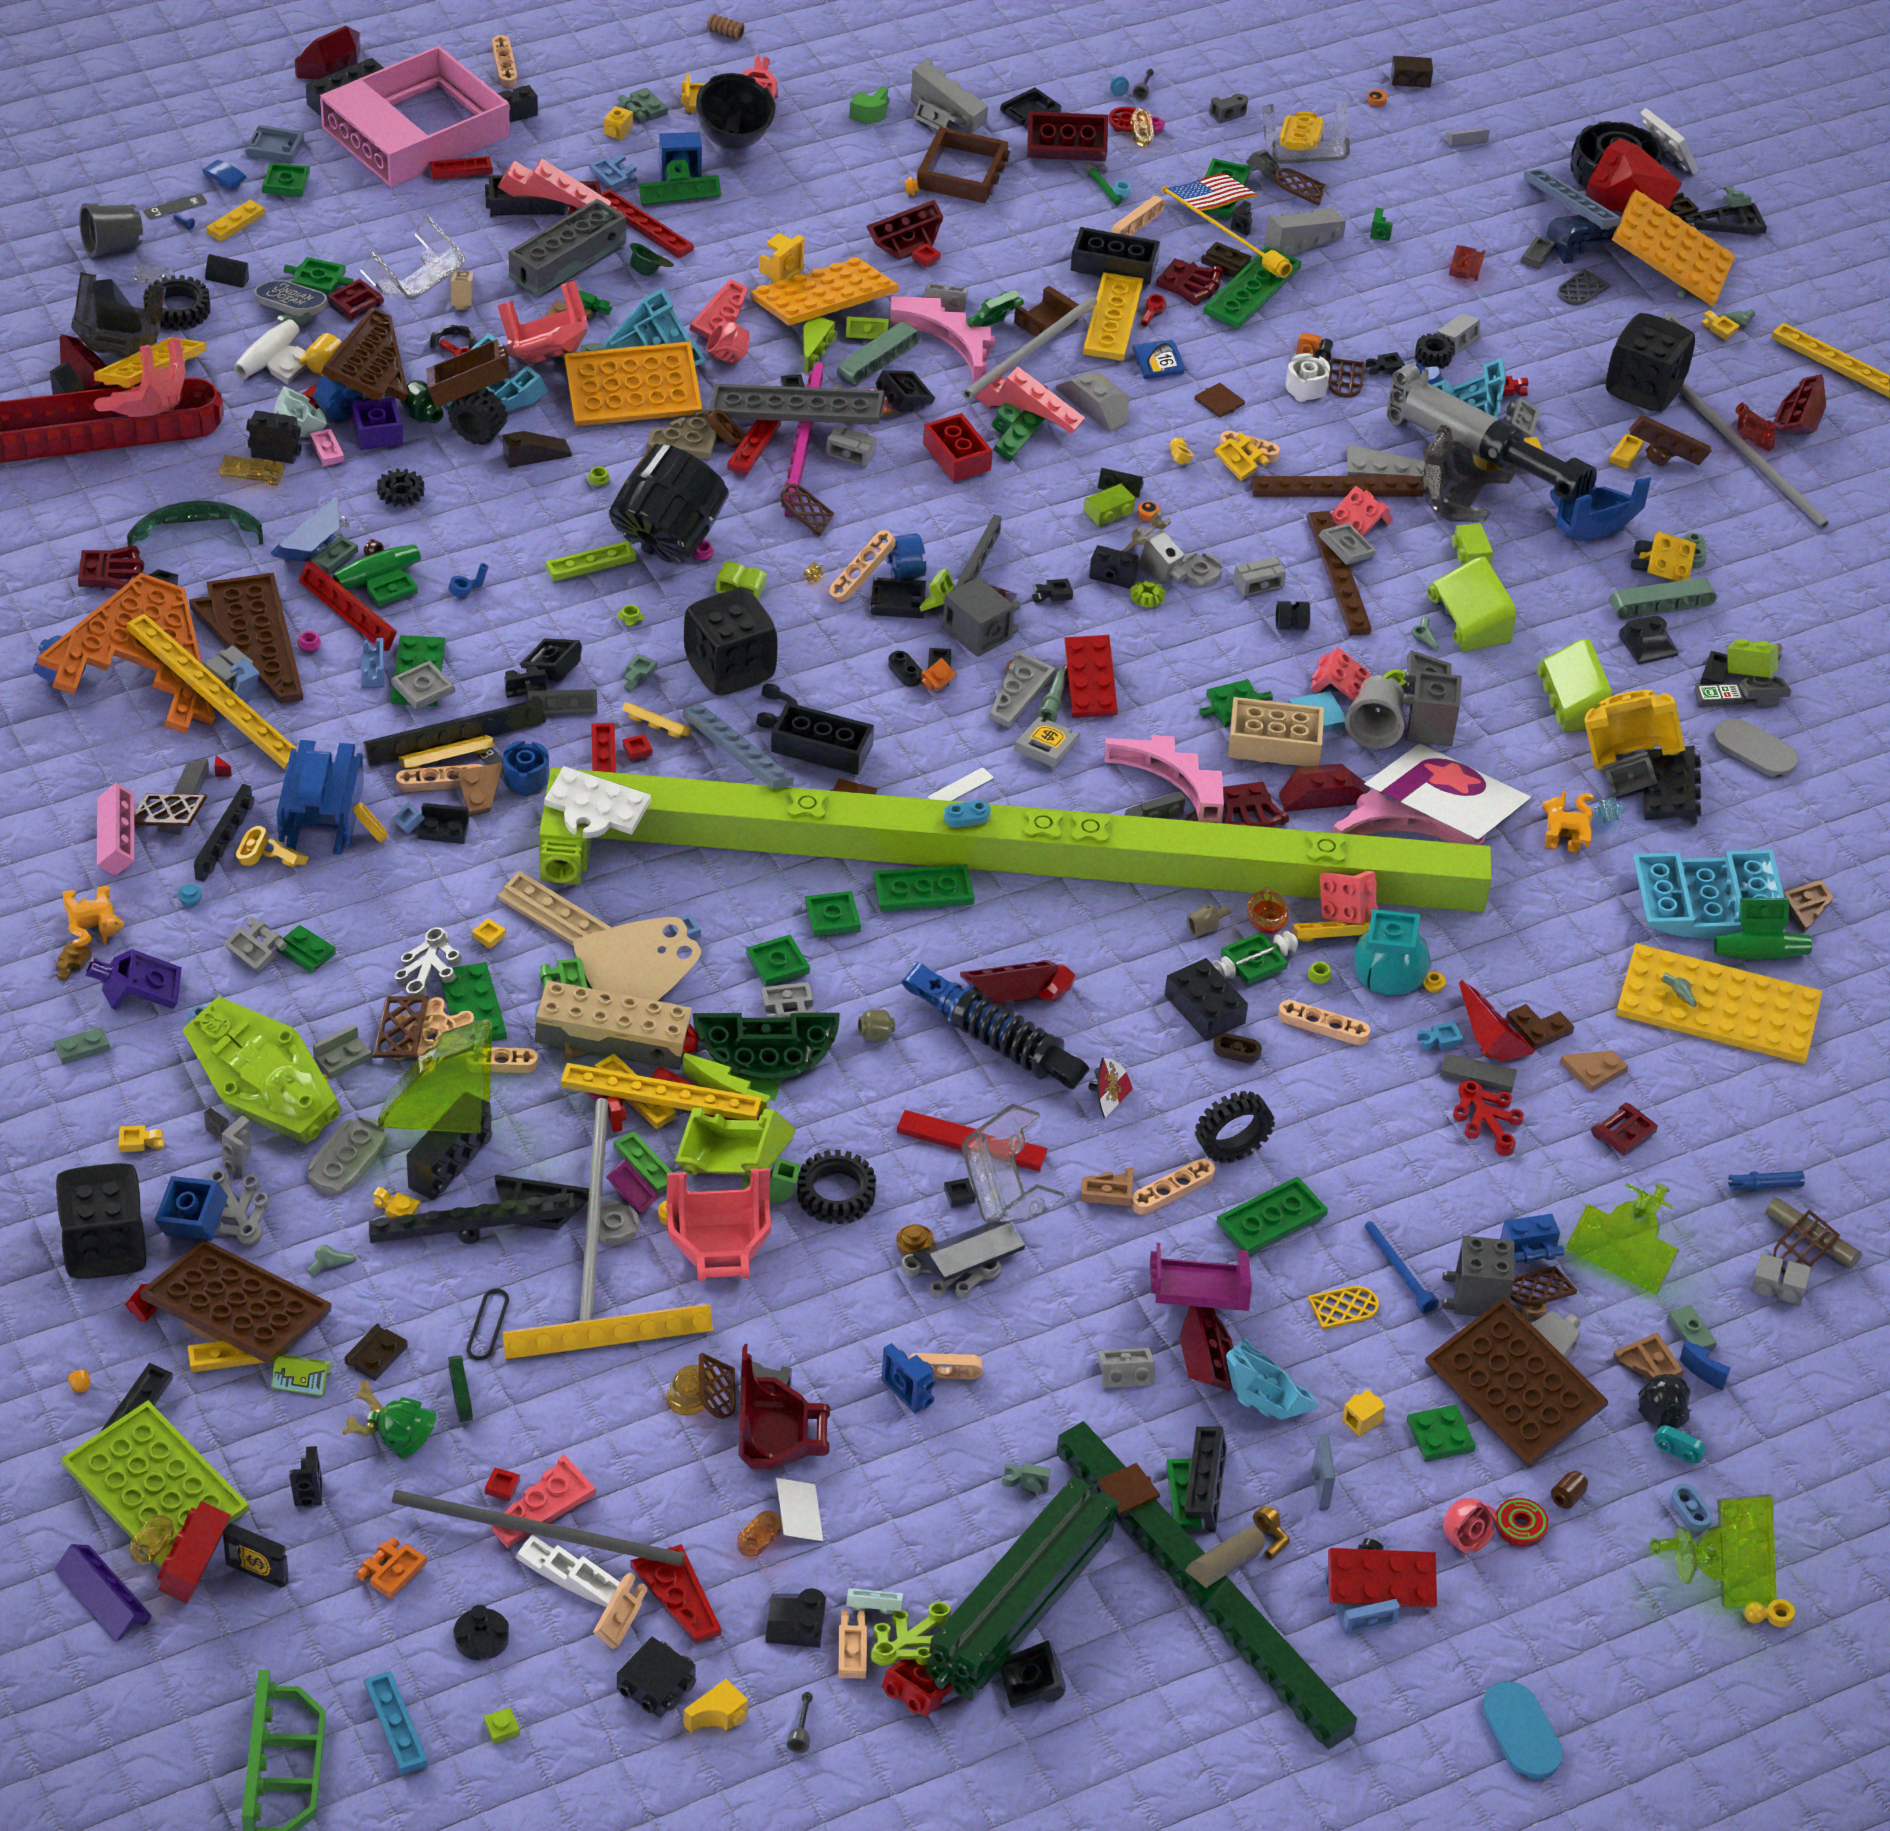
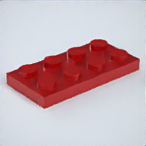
[1064,634,1118,718]
[1328,1548,1437,1608]

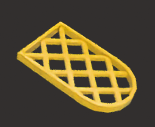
[1308,1286,1379,1330]

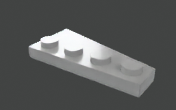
[1346,444,1434,483]
[989,650,1055,728]

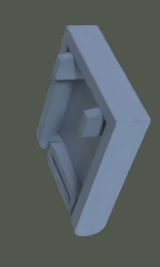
[245,125,304,164]

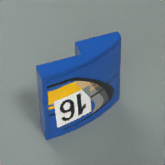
[1132,340,1185,379]

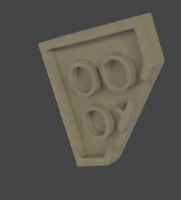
[647,409,718,460]

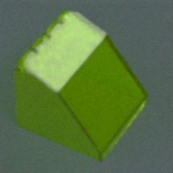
[378,1019,492,1133]

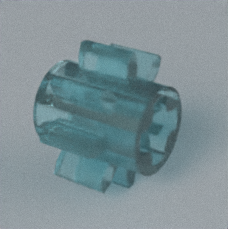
[1594,797,1624,823]

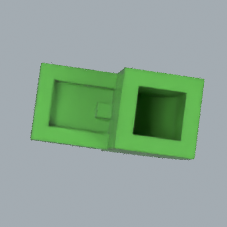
[849,86,890,123]
[741,1158,801,1202]

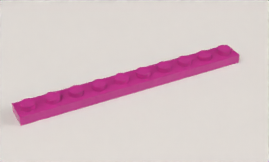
[781,363,823,517]

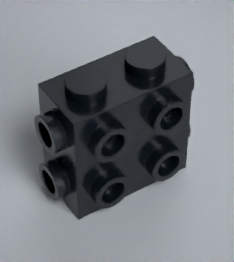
[246,410,302,464]
[617,1636,696,1718]

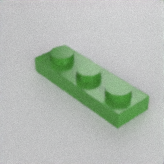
[613,1131,673,1195]

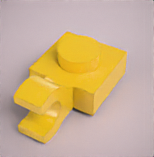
[1701,310,1740,340]
[263,839,309,867]
[118,1125,165,1152]
[373,1187,420,1218]

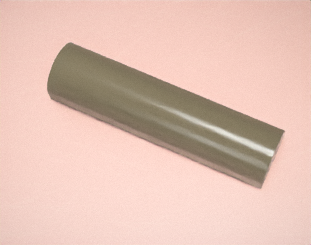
[1766,1197,1863,1269]
[1186,1526,1265,1588]

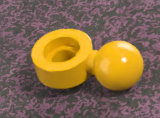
[1170,437,1194,465]
[1744,1599,1795,1628]

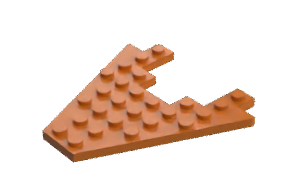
[36,573,215,734]

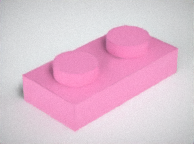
[310,429,344,467]

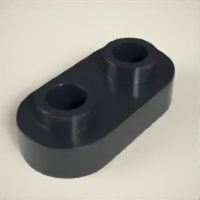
[888,651,922,687]

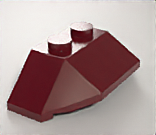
[295,25,361,79]
[866,199,944,259]
[59,334,121,391]
[1772,374,1826,435]
[1279,763,1370,812]
[960,960,1058,1004]
[1179,1306,1234,1391]

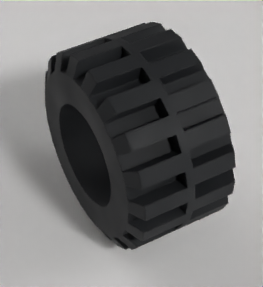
[448,388,508,445]

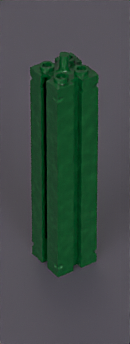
[926,1476,1119,1701]

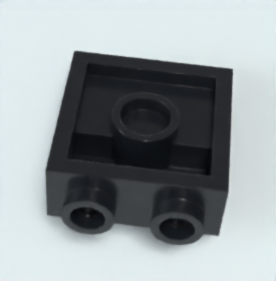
[875,370,936,411]

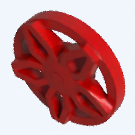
[1108,107,1145,133]

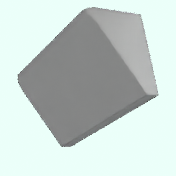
[1445,128,1490,146]

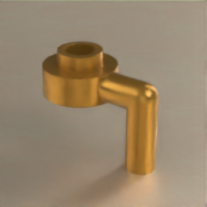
[1253,1506,1290,1560]

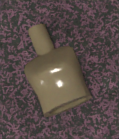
[1187,905,1231,938]

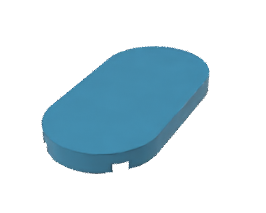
[1482,1682,1563,1780]

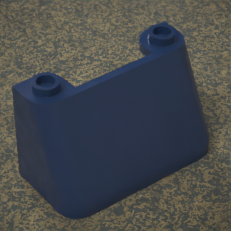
[1547,210,1633,264]

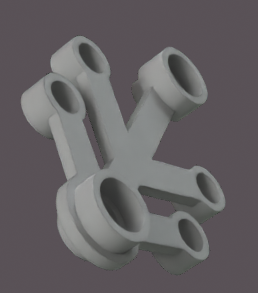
[394,927,462,996]
[209,1170,270,1246]
[901,1240,1001,1299]

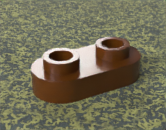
[708,409,745,448]

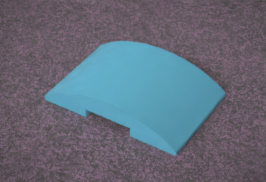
[1633,850,1789,939]

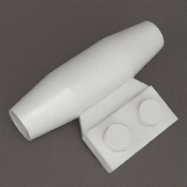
[234,320,307,385]

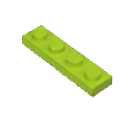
[545,541,636,582]

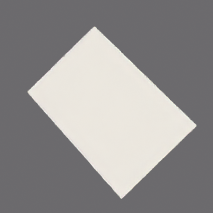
[776,1478,823,1541]

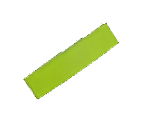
[683,1053,770,1117]

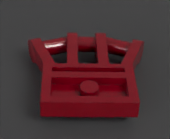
[1156,258,1223,306]
[78,546,145,590]
[1223,781,1289,828]

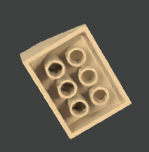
[1227,697,1324,767]

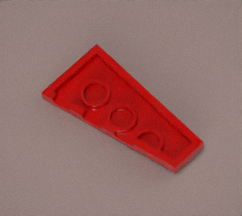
[630,1544,721,1644]

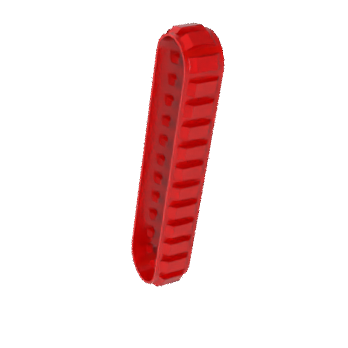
[0,378,224,463]

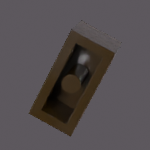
[1391,56,1433,87]

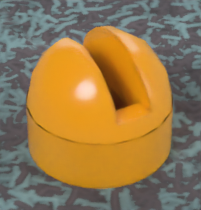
[68,1370,91,1393]

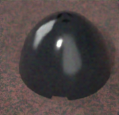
[696,73,776,150]

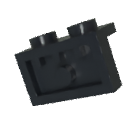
[417,803,469,844]
[289,1446,322,1507]

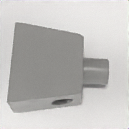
[1138,529,1188,583]
[1531,1312,1580,1360]

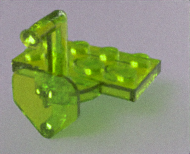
[1565,1183,1680,1295]
[1650,1494,1777,1608]

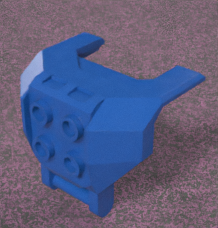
[1550,477,1651,542]

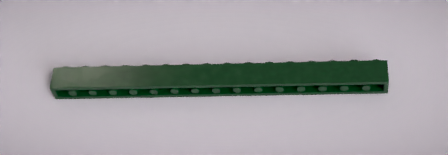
[1056,1421,1357,1750]

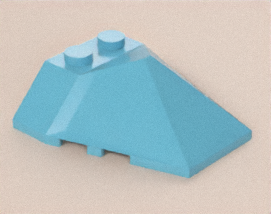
[601,288,706,367]
[1432,357,1506,452]

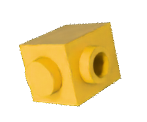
[604,106,633,140]
[1342,1390,1386,1437]

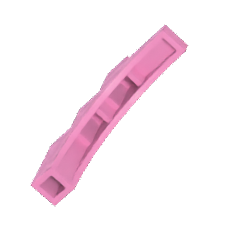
[890,296,995,383]
[1104,735,1224,823]
[1332,788,1486,845]

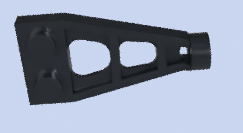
[1681,203,1767,235]

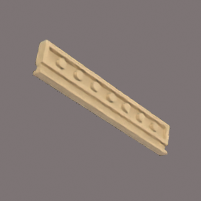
[497,871,612,946]

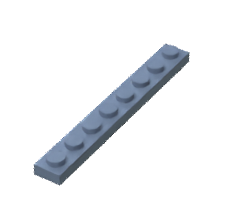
[1524,169,1621,230]
[682,704,794,789]

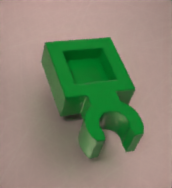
[579,290,613,315]

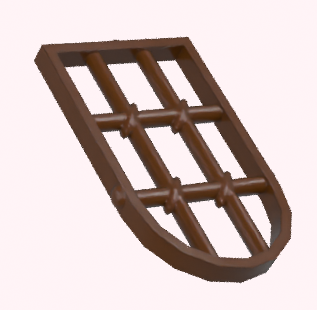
[1328,358,1365,397]
[1773,1210,1840,1273]

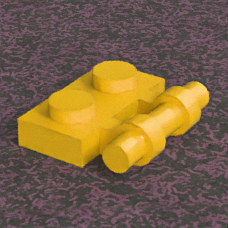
[1214,432,1269,482]

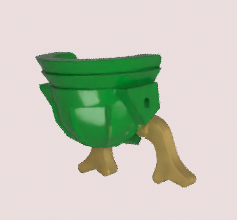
[342,1380,436,1459]

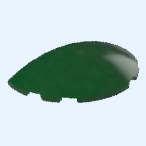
[692,1013,840,1080]

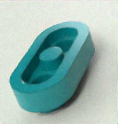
[1653,1426,1706,1463]

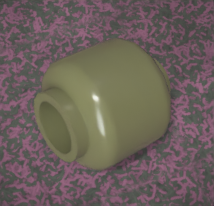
[858,1010,895,1042]

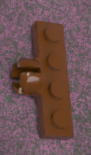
[1629,414,1712,466]

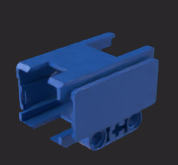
[277,740,364,855]

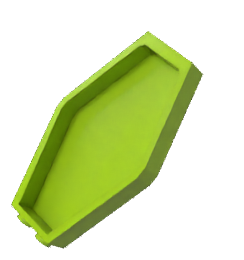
[182,996,343,1145]

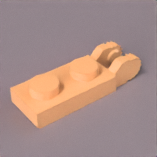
[593,1573,648,1649]
[838,1610,867,1679]

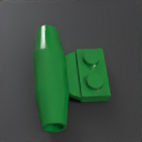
[333,544,421,608]
[1714,898,1812,960]

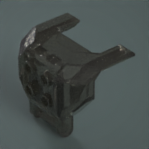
[71,272,166,358]
[1423,425,1516,522]

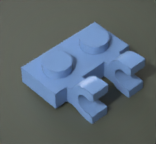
[589,153,637,191]

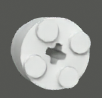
[1286,353,1330,402]

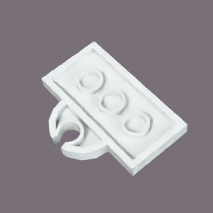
[544,766,651,838]

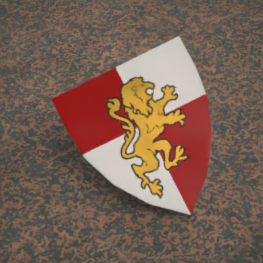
[1088,1058,1133,1118]

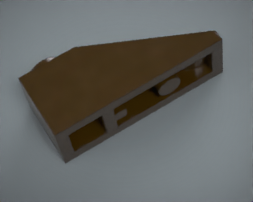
[503,431,572,468]

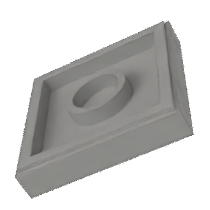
[1318,523,1377,565]
[391,661,455,710]

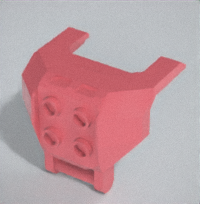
[497,280,588,366]
[94,337,186,417]
[667,1168,771,1281]

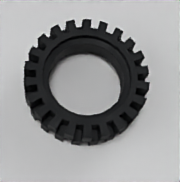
[143,275,211,331]
[1195,1091,1275,1163]
[797,1149,876,1224]

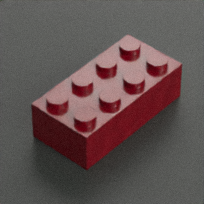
[1026,111,1108,161]

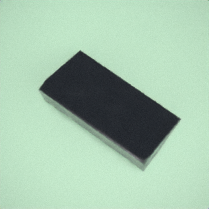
[205,254,249,288]

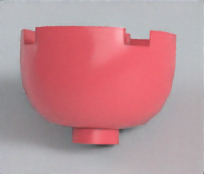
[1443,1498,1497,1553]

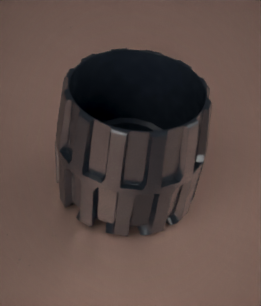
[609,444,729,564]

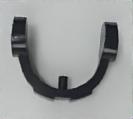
[430,325,477,349]
[756,684,798,728]

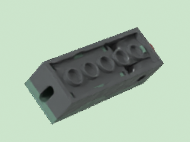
[508,199,626,296]

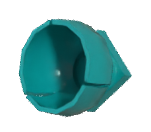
[1353,909,1431,995]

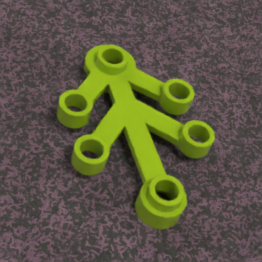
[871,1602,951,1666]

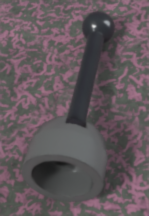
[1133,69,1154,100]
[787,1692,813,1753]

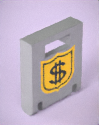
[1014,716,1080,768]

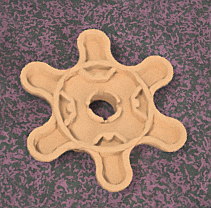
[390,997,474,1075]

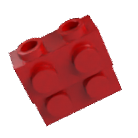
[881,1649,953,1717]

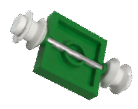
[1212,931,1298,986]

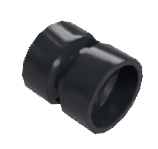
[1275,601,1310,630]

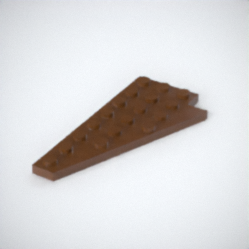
[321,307,408,402]
[189,573,303,703]

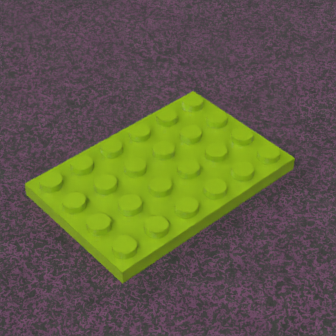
[61,1400,249,1570]

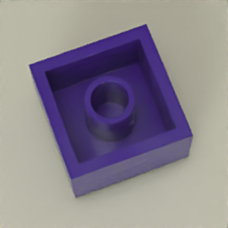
[352,397,403,450]

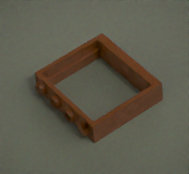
[917,127,1011,203]
[426,339,510,408]

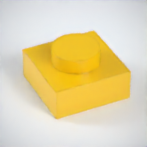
[472,918,506,949]

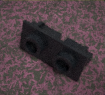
[1098,468,1144,498]

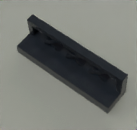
[1185,1426,1227,1532]

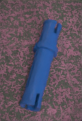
[1728,1171,1805,1191]

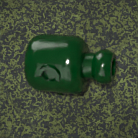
[400,380,444,424]

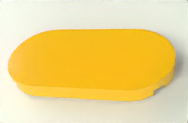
[1280,112,1324,151]

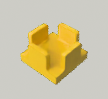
[759,233,805,284]

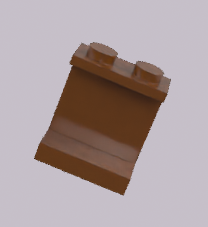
[1014,286,1079,337]

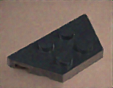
[494,1175,589,1230]

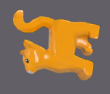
[1542,791,1594,853]
[62,886,124,948]

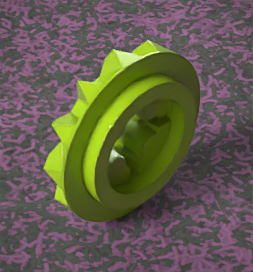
[1130,580,1165,607]

